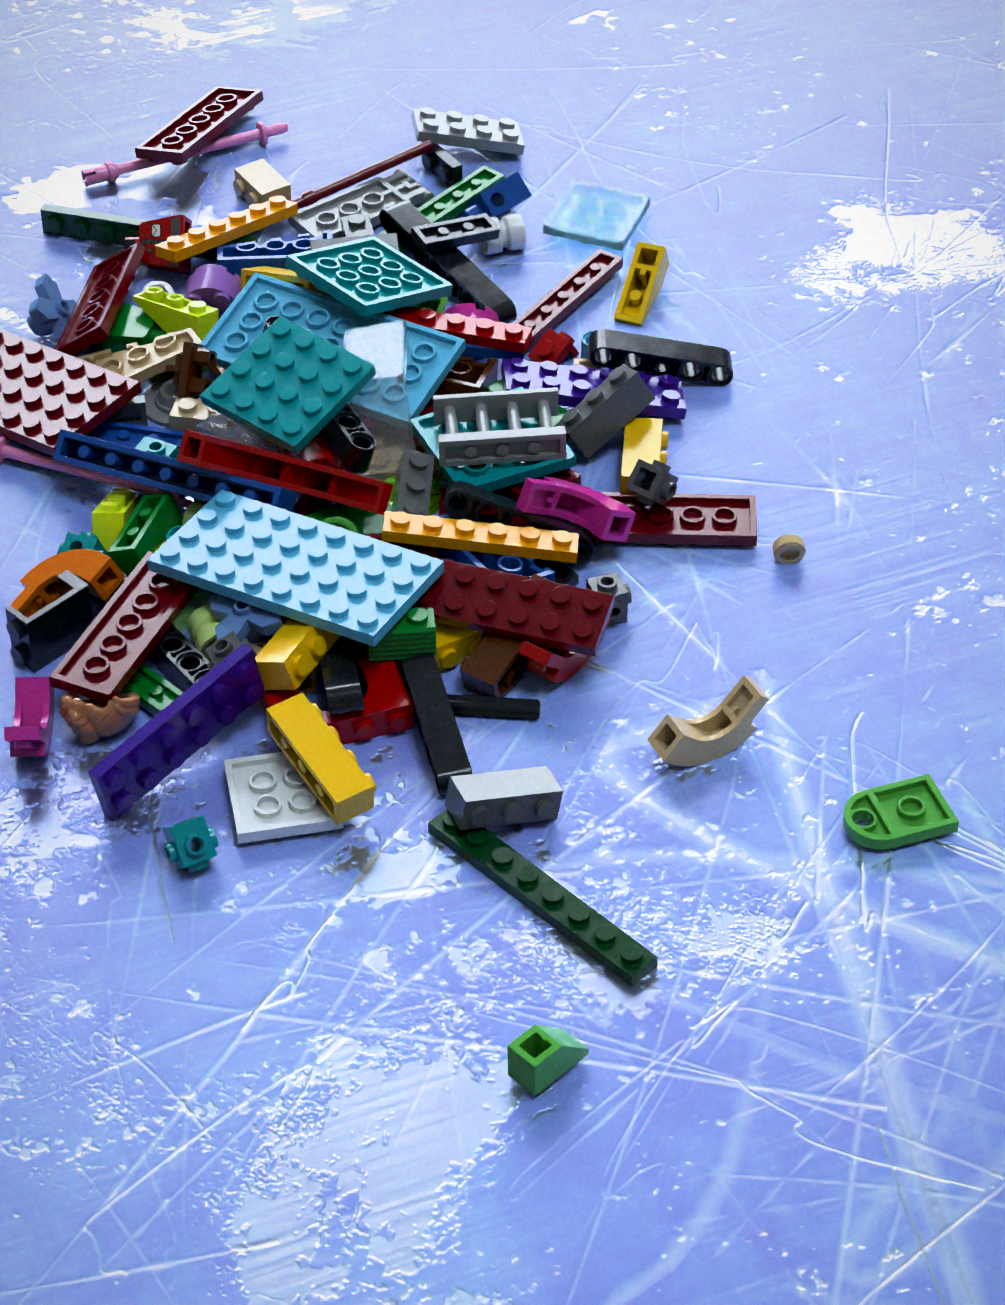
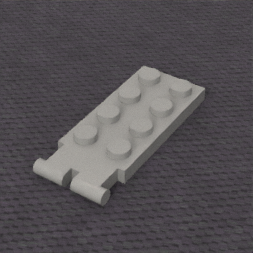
[288,168,434,238]

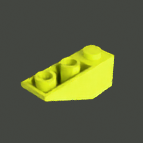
[133,287,219,341]
[92,488,140,551]

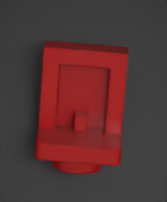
[528,328,579,365]

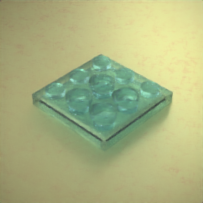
[543,180,651,251]

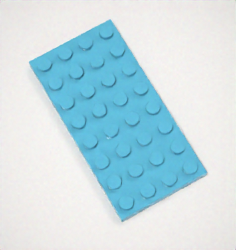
[200,272,466,430]
[147,489,444,647]

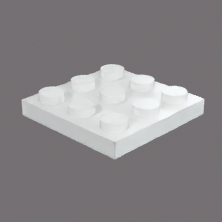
[224,752,343,844]

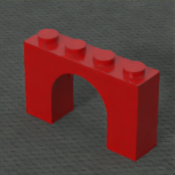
[261,655,414,752]

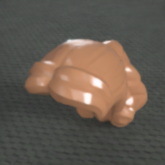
[59,692,140,745]

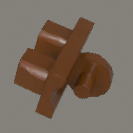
[165,342,217,399]

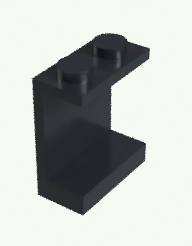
[5,570,94,673]

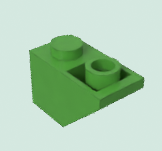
[507,1024,589,1096]

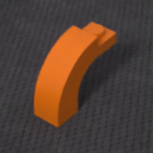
[11,549,126,618]

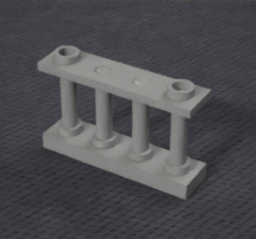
[433,387,566,467]

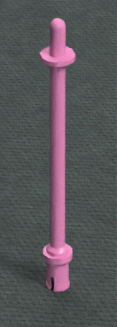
[81,121,289,187]
[0,436,194,508]

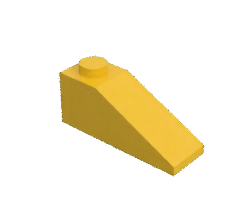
[614,241,669,326]

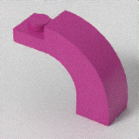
[516,476,636,542]
[4,677,54,757]

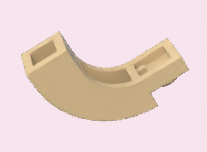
[647,675,770,767]

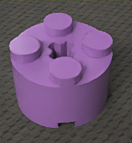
[184,264,241,319]

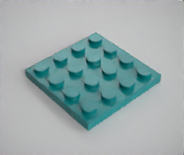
[285,236,453,317]
[200,316,377,455]
[410,386,576,500]

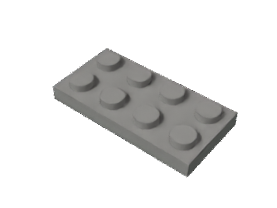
[411,107,525,155]

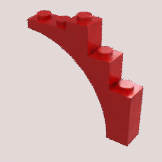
[177,429,393,515]

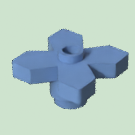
[27,273,76,342]
[209,594,284,644]

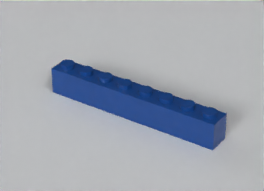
[52,429,297,512]

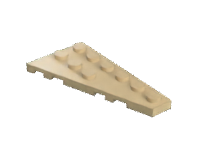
[76,328,202,383]

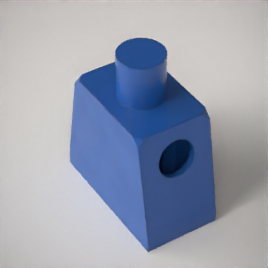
[462,171,532,218]

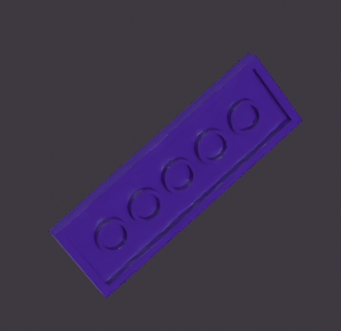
[501,358,687,419]
[88,643,265,821]

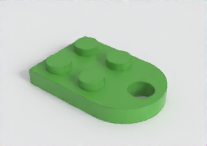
[843,774,959,850]

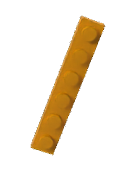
[155,196,298,263]
[381,511,578,563]

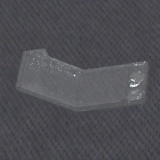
[343,320,416,477]

